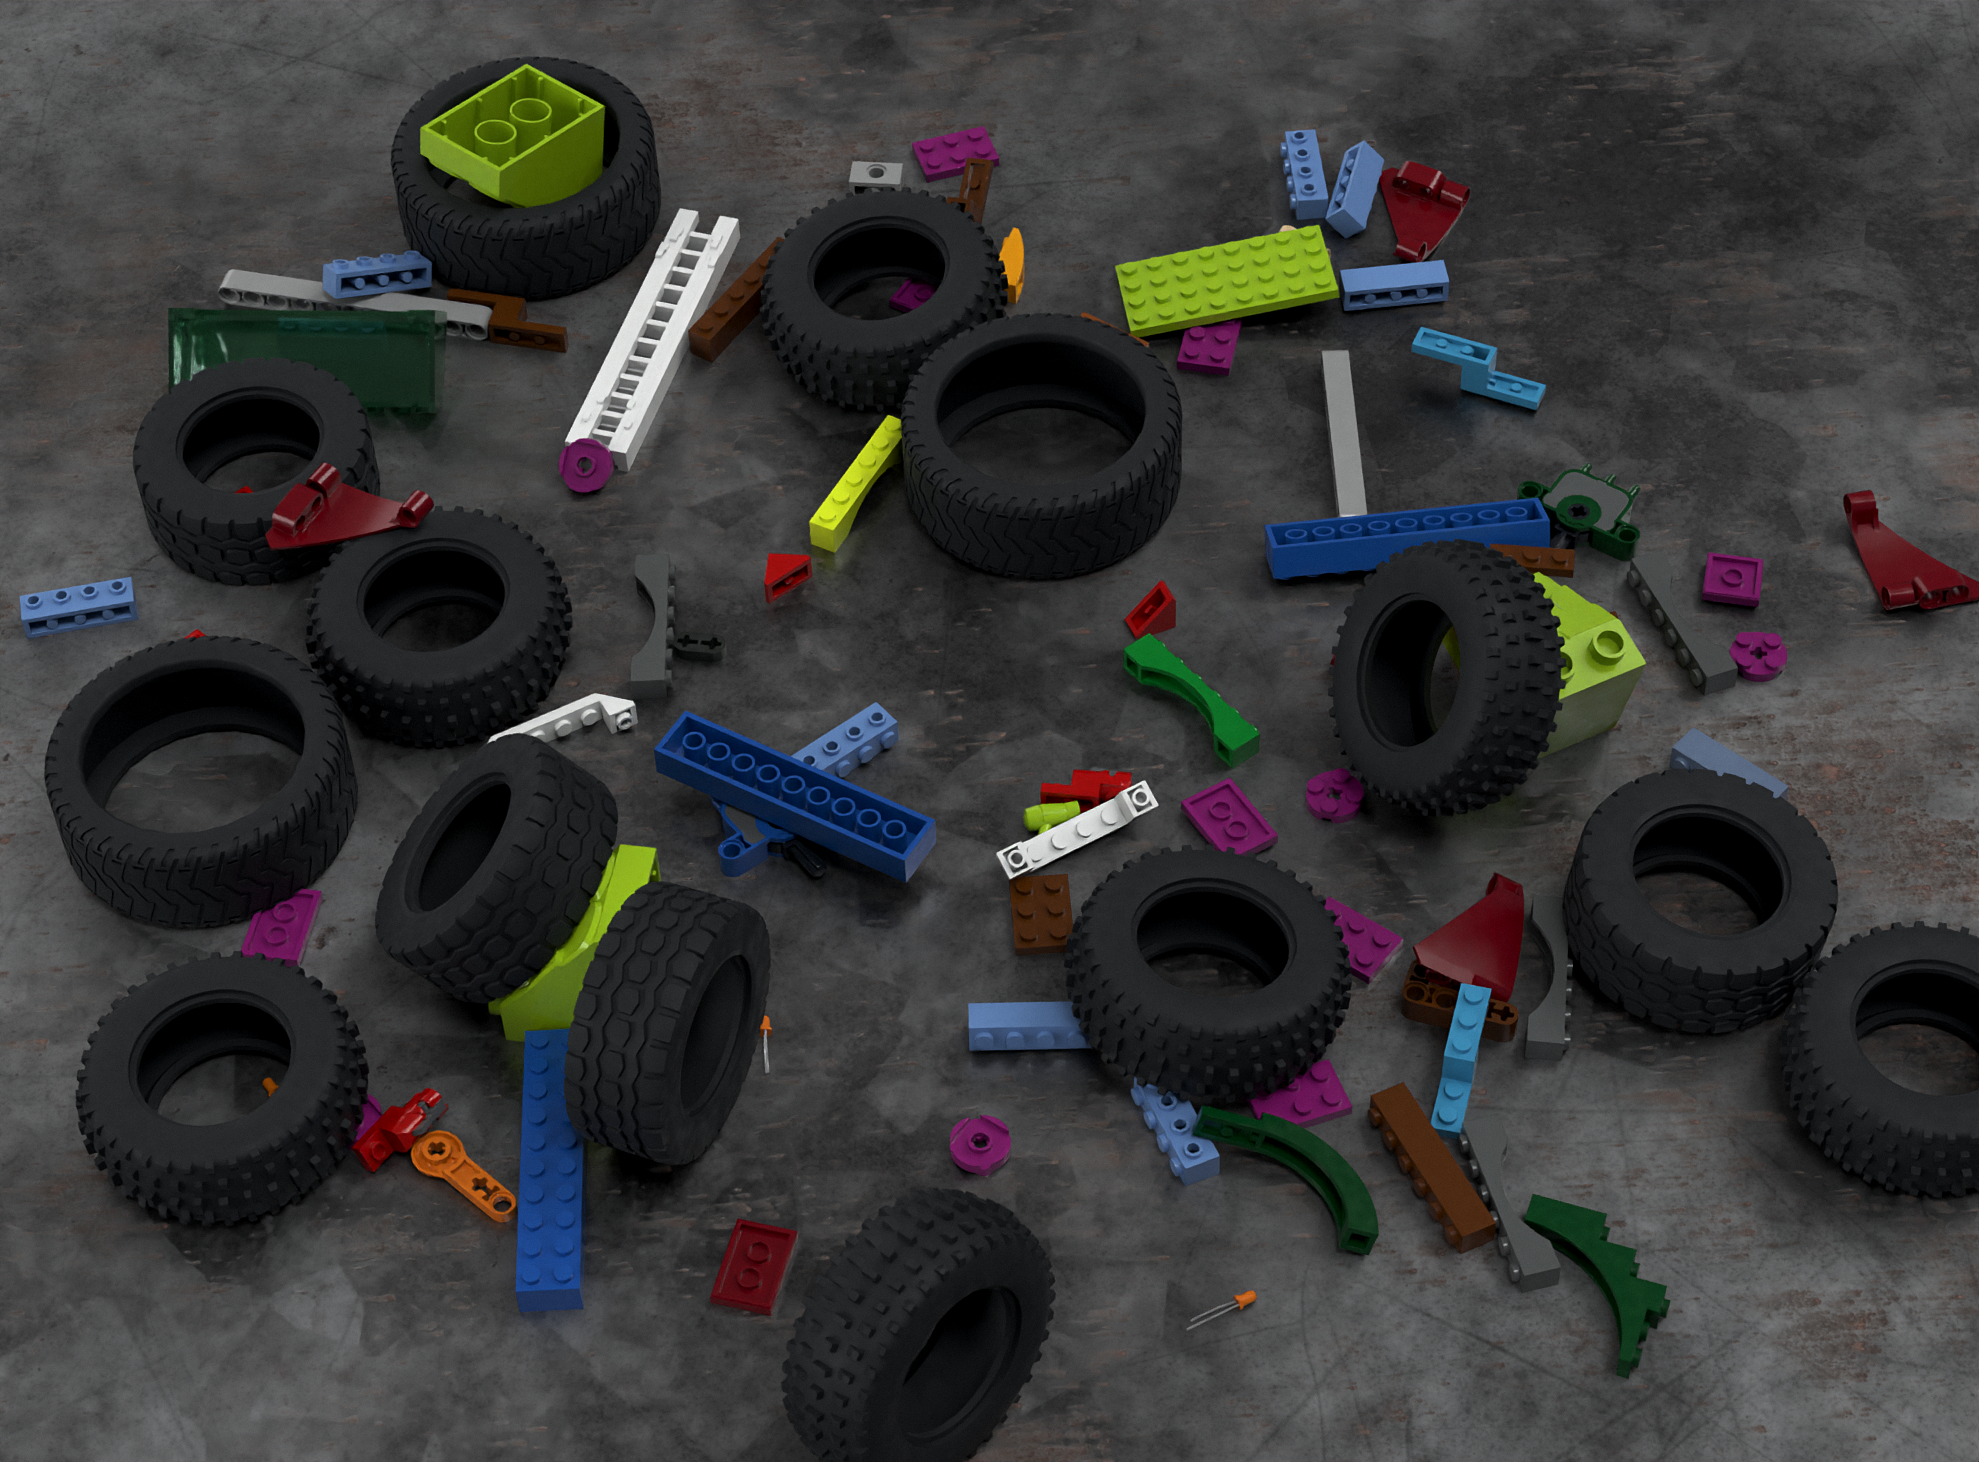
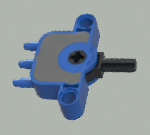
[709,796,827,877]

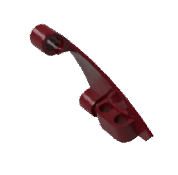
[1379,161,1471,263]
[265,463,434,551]
[1843,490,1979,610]
[1412,872,1524,1002]

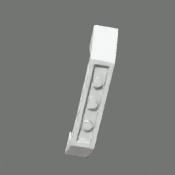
[488,693,638,743]
[995,780,1159,881]

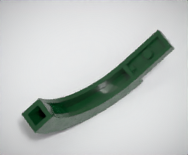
[1193,1105,1379,1255]

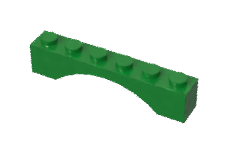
[1123,633,1260,769]

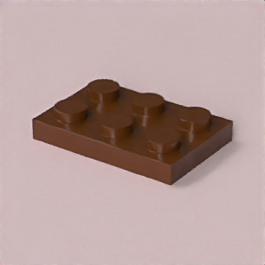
[1009,874,1073,956]

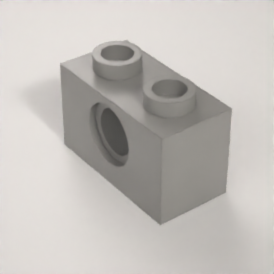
[849,161,904,196]

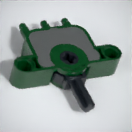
[1517,463,1641,562]

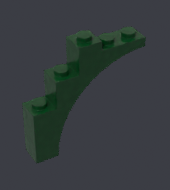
[1524,1194,1671,1379]

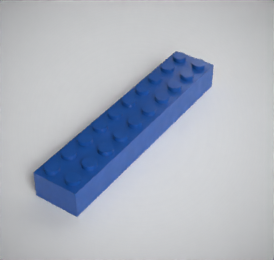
[1264,498,1550,580]
[654,710,936,883]
[515,1029,588,1312]

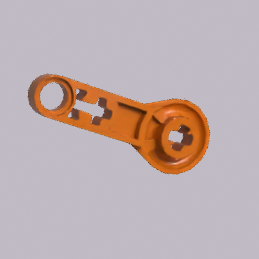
[411,1130,517,1223]

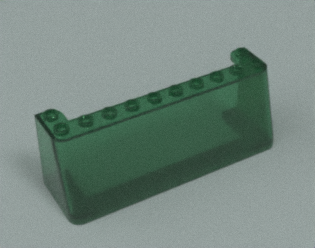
[168,308,447,413]

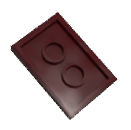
[710,1218,798,1316]

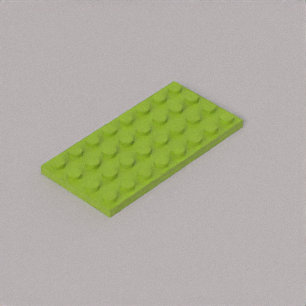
[1115,225,1339,338]

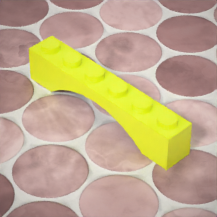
[809,415,903,553]

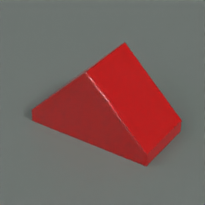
[764,553,813,604]
[1125,580,1176,639]

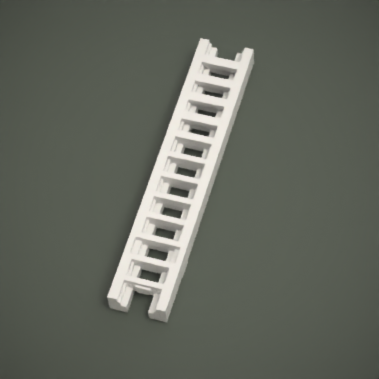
[565,208,740,472]

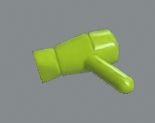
[1023,801,1080,836]

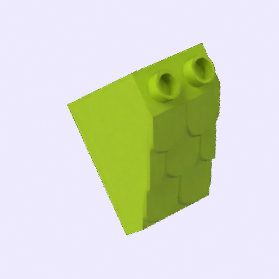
[420,64,605,208]
[1442,572,1647,759]
[489,844,661,1042]

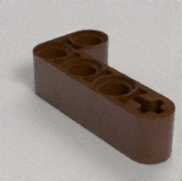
[1401,958,1519,1043]

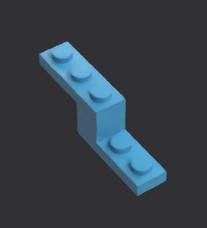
[1411,327,1546,410]
[1431,983,1491,1139]

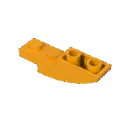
[999,228,1025,304]

